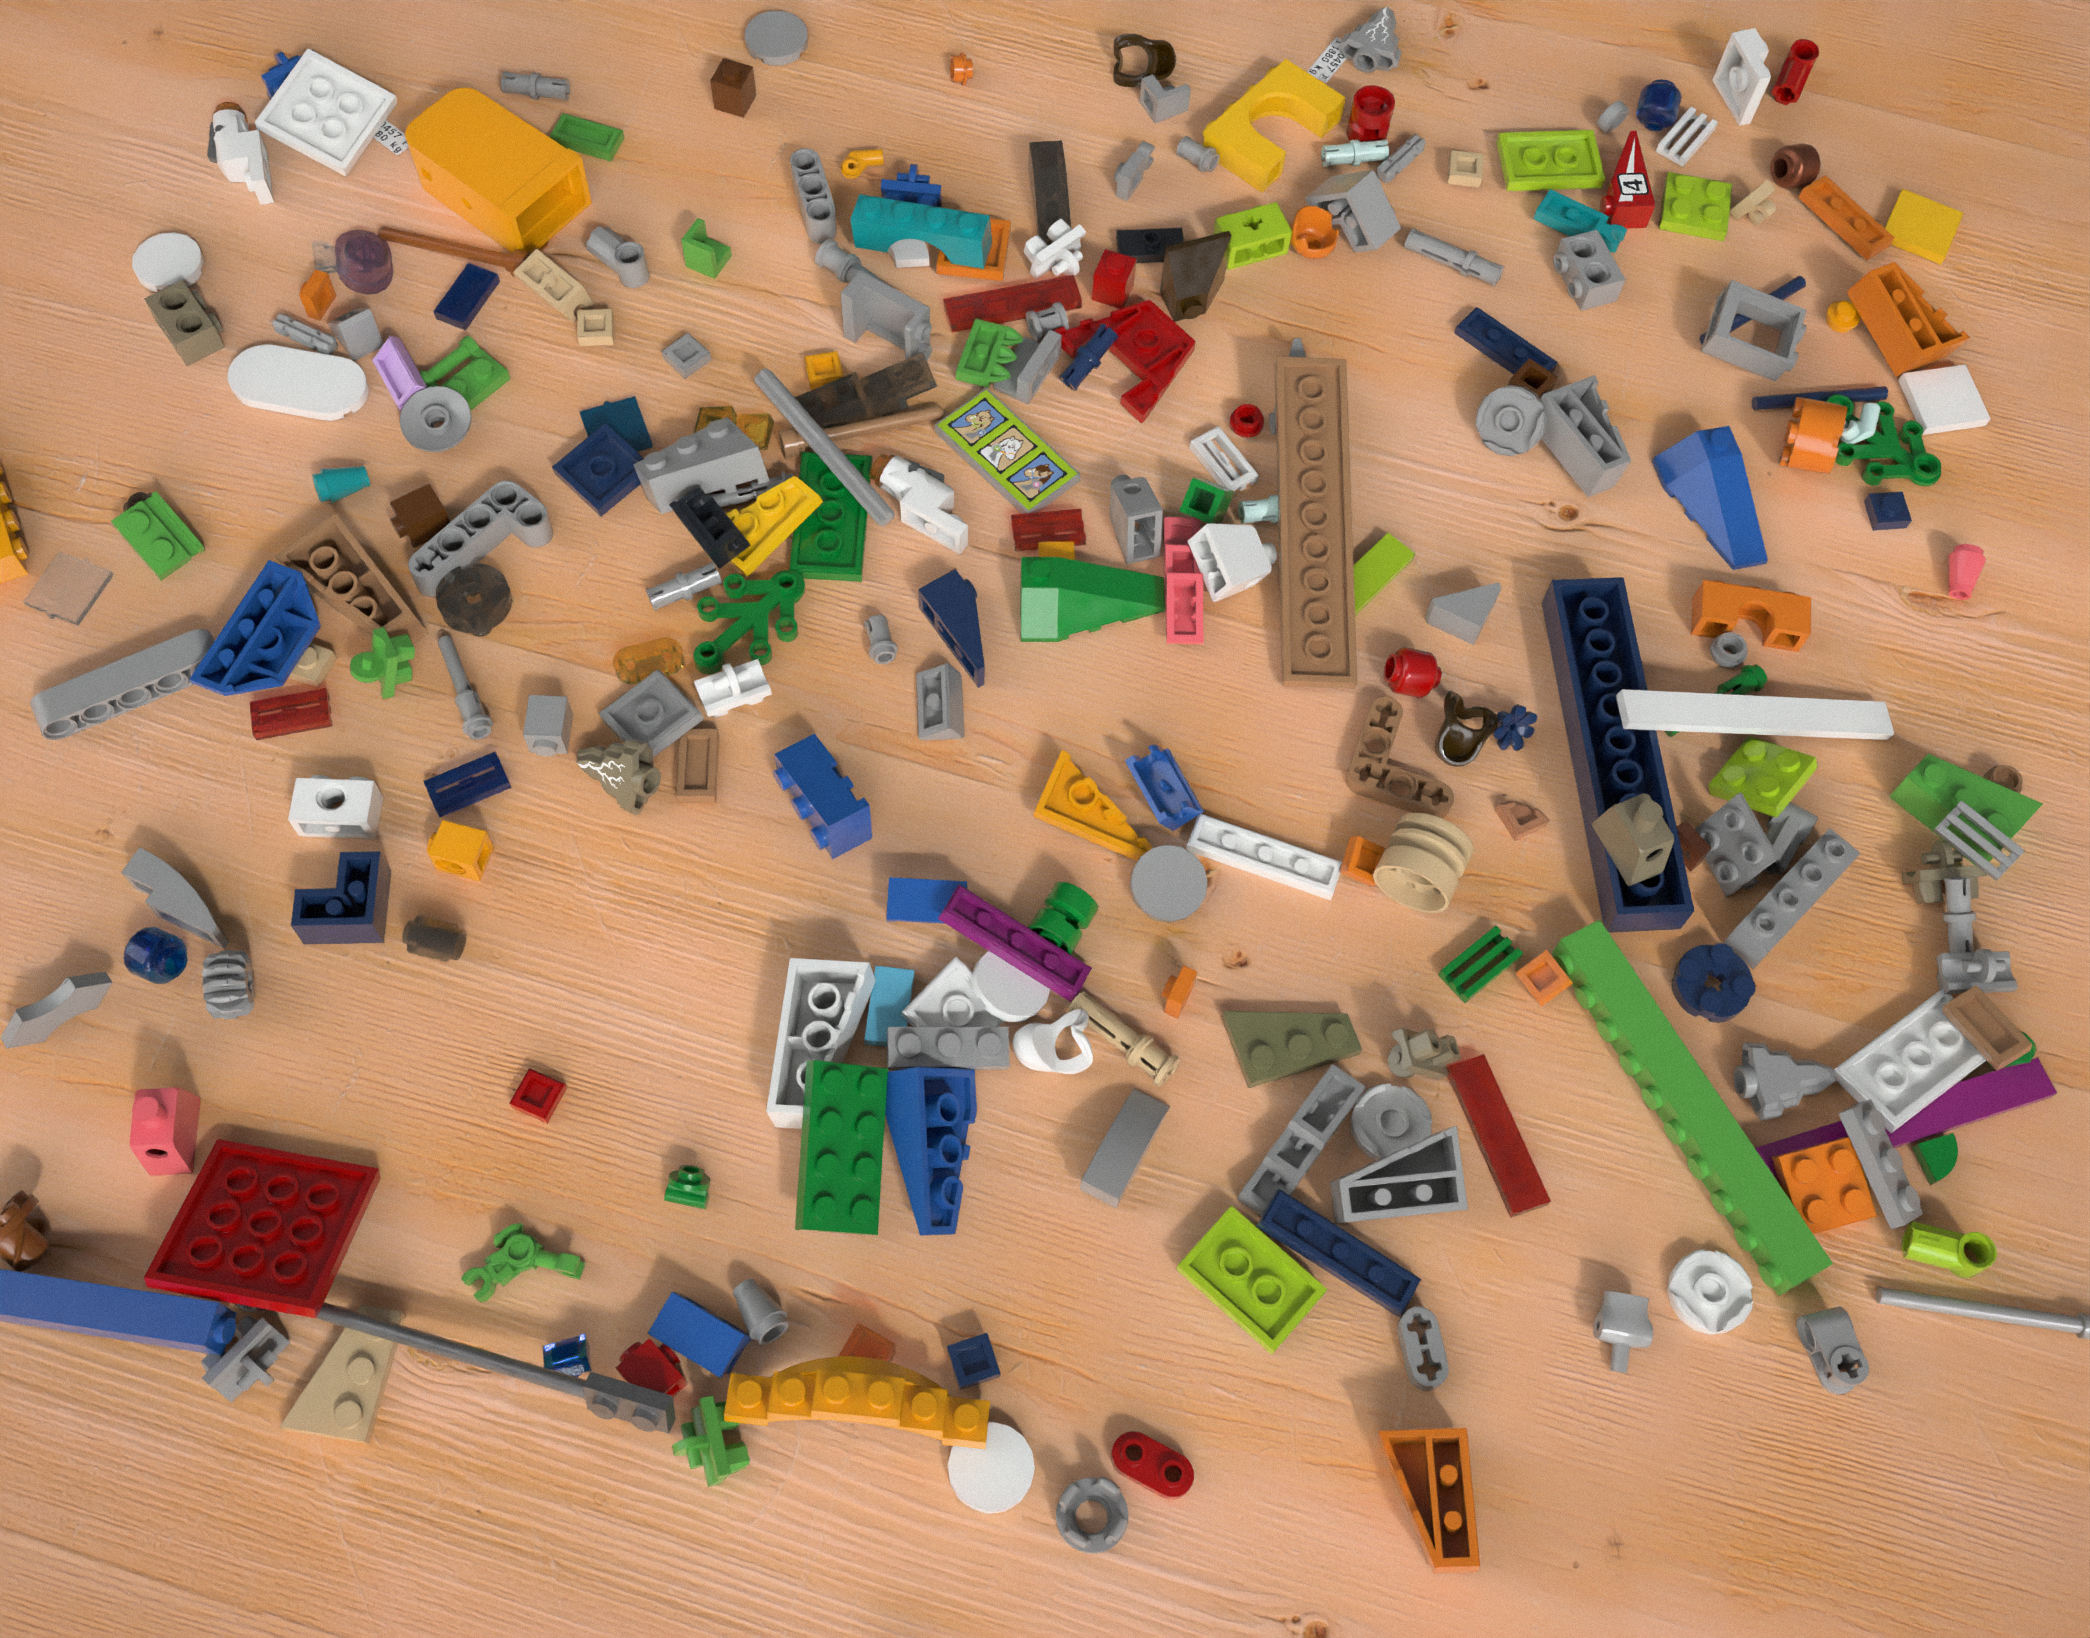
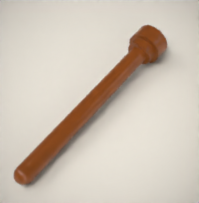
[378,226,532,277]

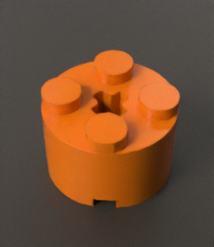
[1779,397,1847,474]

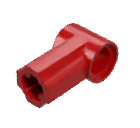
[1771,39,1819,105]

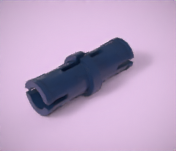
[1059,323,1119,391]

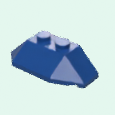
[189,560,321,696]

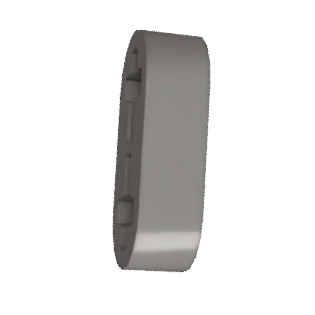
[1397,1307,1449,1391]

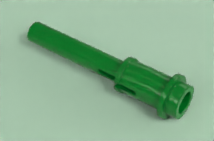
[1664,664,1767,737]

